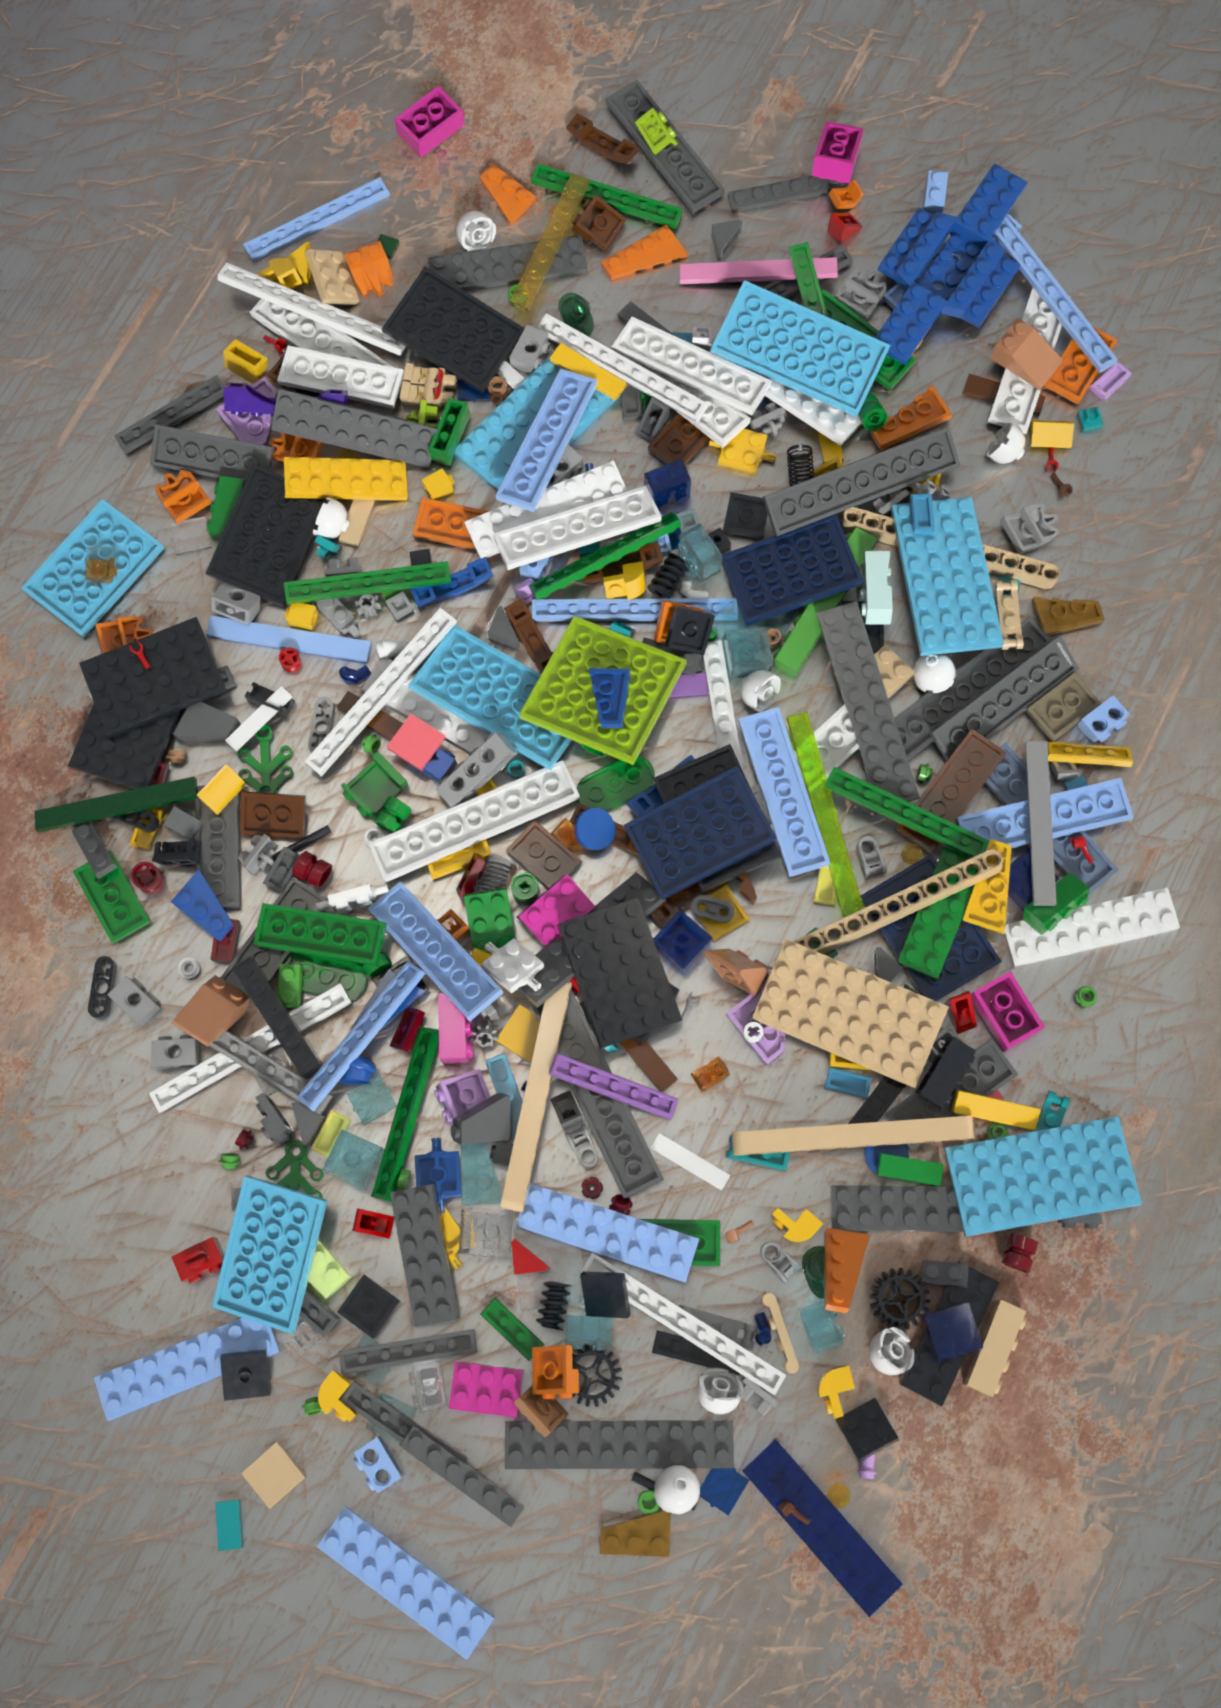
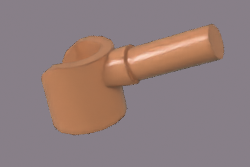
[726,1220,754,1243]

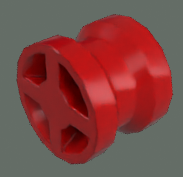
[279,647,302,672]

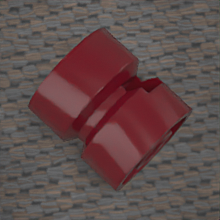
[292,851,332,889]
[131,862,165,895]
[1001,1233,1039,1273]

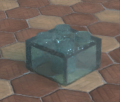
[677,523,722,583]
[722,627,773,679]
[322,1129,384,1190]
[798,1300,845,1353]
[565,1315,613,1351]

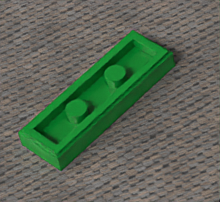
[876,1153,944,1186]
[480,1297,544,1361]

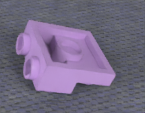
[434,1069,491,1126]

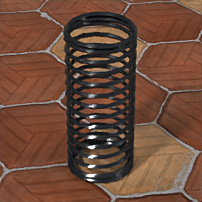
[787,444,815,486]

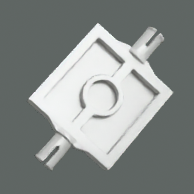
[316,884,389,914]
[482,938,544,994]

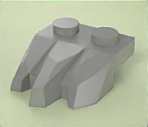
[834,267,886,321]
[1000,504,1059,555]

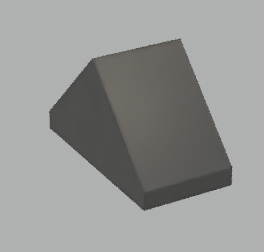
[711,220,743,261]
[635,397,670,442]
[488,606,520,649]
[161,803,202,840]
[874,947,903,982]
[550,1090,583,1130]
[292,1102,326,1147]

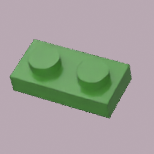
[278,964,303,1008]

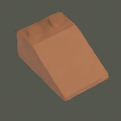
[990,318,1063,390]
[704,948,769,997]
[172,975,251,1047]

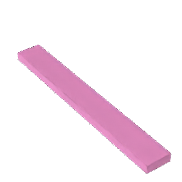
[680,257,837,284]

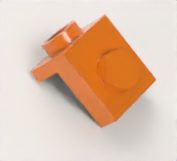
[828,180,863,210]

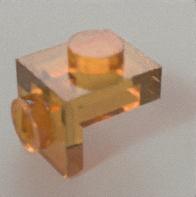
[84,557,117,584]
[551,818,583,852]
[691,1056,730,1092]

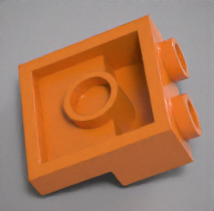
[532,1345,579,1400]

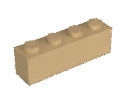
[963,1300,1027,1397]

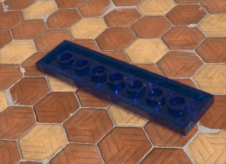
[742,1439,903,1617]

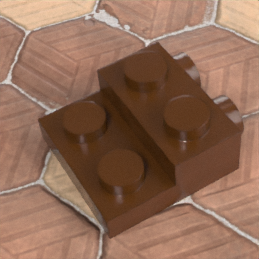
[572,195,627,251]

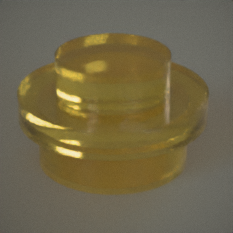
[901,843,923,864]
[827,1484,851,1508]

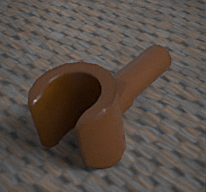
[491,389,514,407]
[1050,472,1073,498]
[778,1500,810,1525]

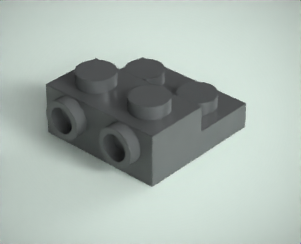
[255,1092,295,1146]

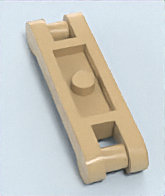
[995,580,1023,650]
[761,1293,799,1374]

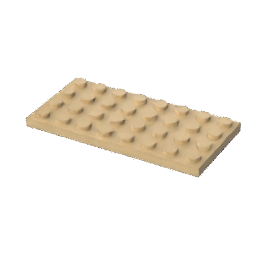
[752,939,949,1088]

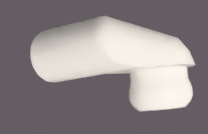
[679,580,708,598]

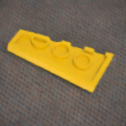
[963,839,1012,935]

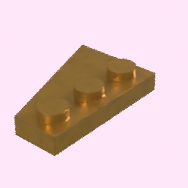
[1032,597,1105,636]
[600,1510,671,1557]

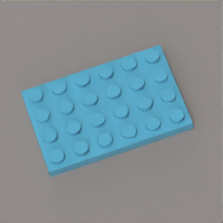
[21,499,165,638]
[212,1176,328,1334]

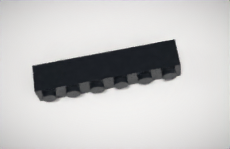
[232,956,323,1079]

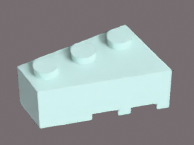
[858,551,893,624]

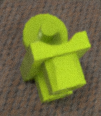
[406,400,439,427]

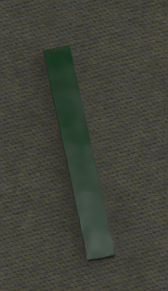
[34,777,199,833]

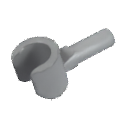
[681,992,700,1022]

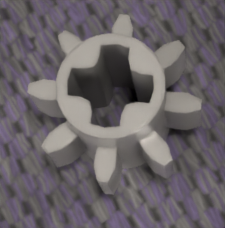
[355,594,381,619]
[472,1020,499,1048]

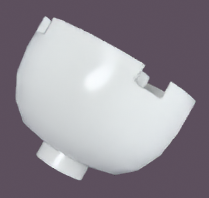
[456,211,496,251]
[986,422,1025,464]
[313,497,350,539]
[914,654,956,693]
[741,670,781,713]
[869,1327,915,1375]
[697,1368,744,1414]
[654,1465,700,1515]

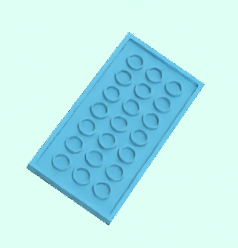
[710,280,890,417]
[455,353,620,491]
[891,497,1004,656]
[409,625,572,771]
[944,1116,1142,1237]

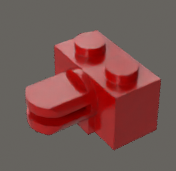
[171,1237,224,1284]

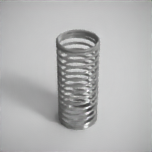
[475,855,513,893]

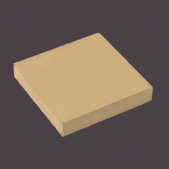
[241,1441,306,1510]

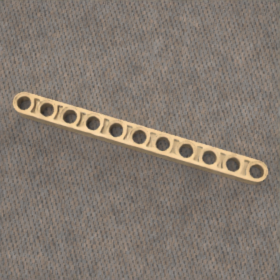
[841,507,1060,590]
[793,849,1003,954]
[501,981,572,1213]
[732,1116,975,1155]

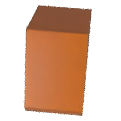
[437,909,471,944]

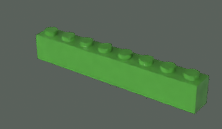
[773,527,878,678]

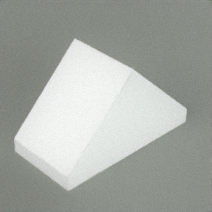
[692,327,713,353]

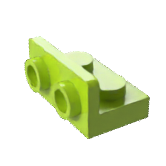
[635,108,678,155]

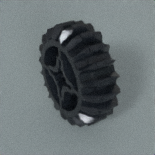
[869,1268,931,1329]
[571,1343,622,1407]

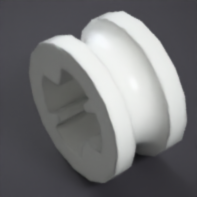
[743,1022,763,1043]

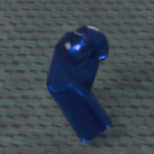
[339,665,371,683]
[754,1312,772,1346]

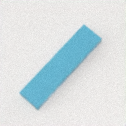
[485,1053,523,1140]

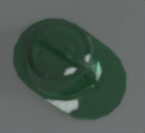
[558,292,594,337]
[802,1246,824,1299]

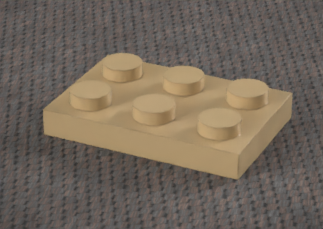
[305,249,359,305]
[874,644,914,699]

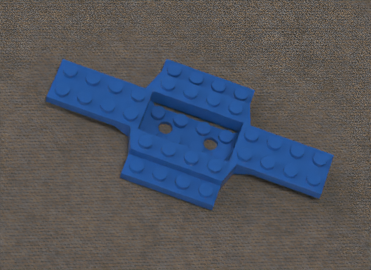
[875,163,1028,365]

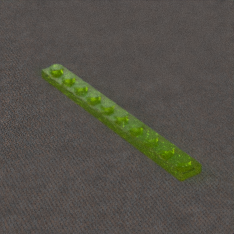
[786,711,864,918]

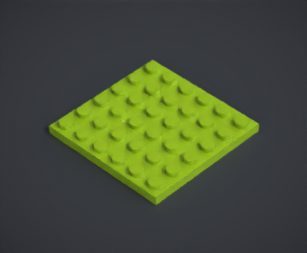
[519,616,687,765]

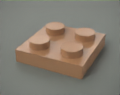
[514,1386,568,1438]

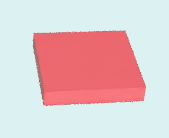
[387,714,446,771]

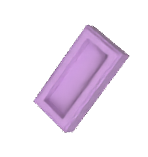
[1089,361,1132,402]

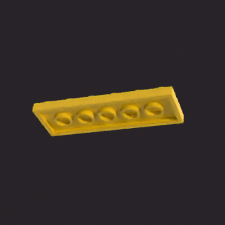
[283,457,408,501]

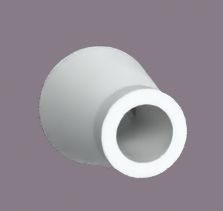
[376,640,407,659]

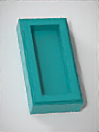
[215,1499,243,1551]

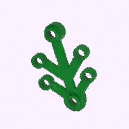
[238,724,294,794]
[266,1140,324,1198]

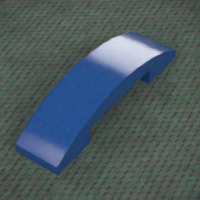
[411,557,493,607]
[626,755,695,818]

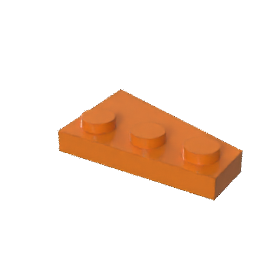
[480,163,536,226]

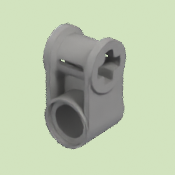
[856,836,887,879]
[565,1124,599,1168]
[760,1242,801,1284]

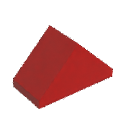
[827,213,863,245]
[944,991,977,1034]
[352,1208,394,1239]
[511,1239,550,1275]

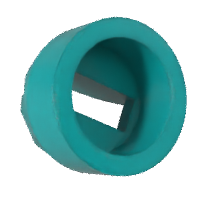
[508,760,525,777]

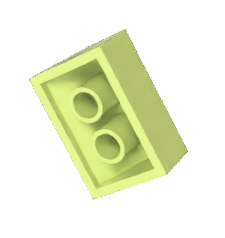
[306,1238,353,1303]

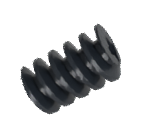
[647,553,689,599]
[536,1281,572,1331]

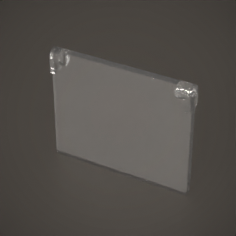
[513,1229,585,1312]

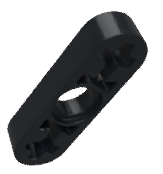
[110,810,159,833]
[88,956,117,1019]

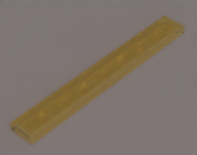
[510,173,590,312]

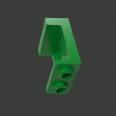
[341,751,409,819]

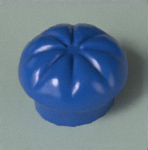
[339,1056,376,1085]

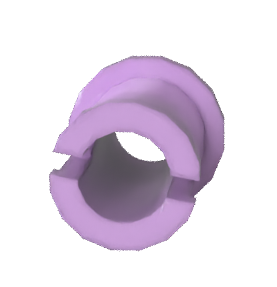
[858,1454,876,1479]

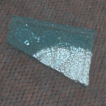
[461,1142,503,1205]

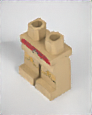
[400,363,457,410]

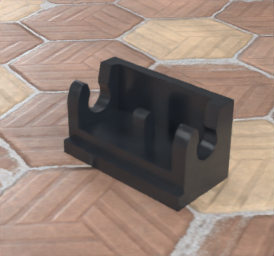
[245,682,295,719]
[152,840,202,866]

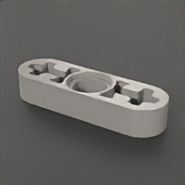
[308,697,335,753]

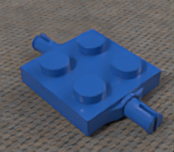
[415,1138,462,1213]

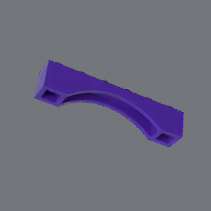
[224,382,348,417]

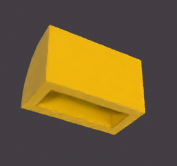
[223,339,268,384]
[1029,420,1074,448]
[197,764,246,815]

